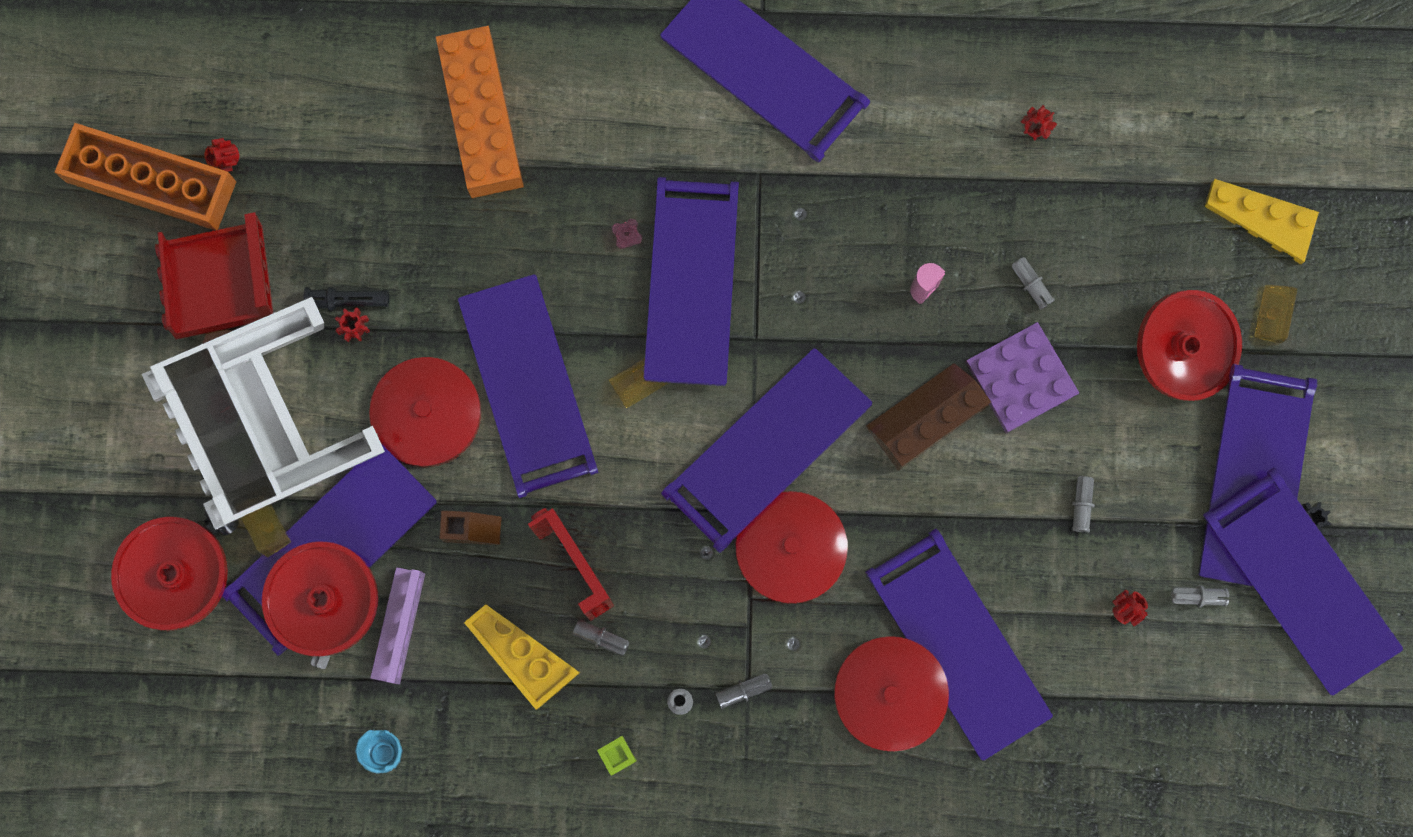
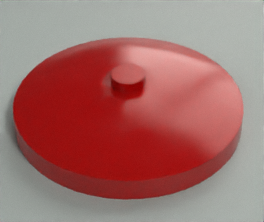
[1137,290,1242,401]
[369,357,481,467]
[736,491,848,604]
[111,517,228,631]
[262,542,378,657]
[835,636,949,751]

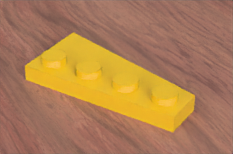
[1204,179,1319,264]
[464,604,580,710]

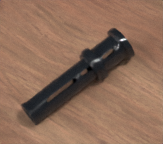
[304,287,389,311]

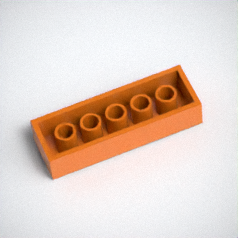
[436,26,524,198]
[54,123,236,230]

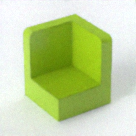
[597,736,637,776]

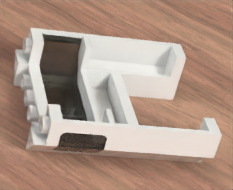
[142,297,385,530]

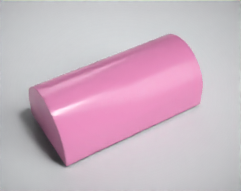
[910,263,945,304]

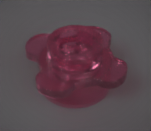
[612,219,642,249]

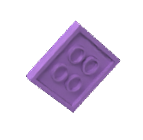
[965,322,1079,433]

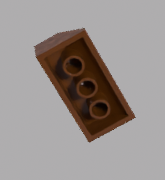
[866,363,991,471]

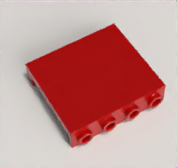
[155,212,274,340]
[528,508,615,621]

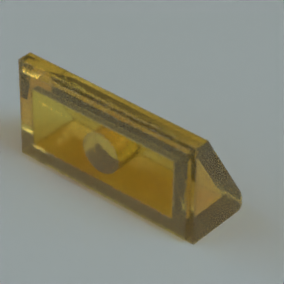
[1254,285,1297,344]
[609,358,668,408]
[237,497,291,558]

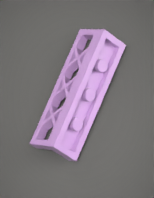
[371,567,425,684]

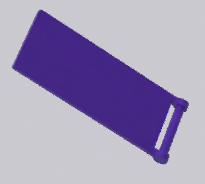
[660,0,870,163]
[644,177,739,386]
[458,274,599,498]
[661,348,872,553]
[1198,364,1317,586]
[222,444,437,656]
[1203,467,1403,696]
[865,528,1053,760]

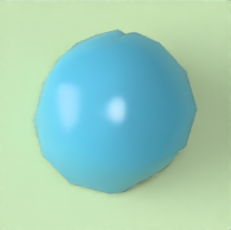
[355,730,403,774]

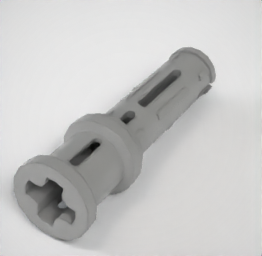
[667,689,693,715]

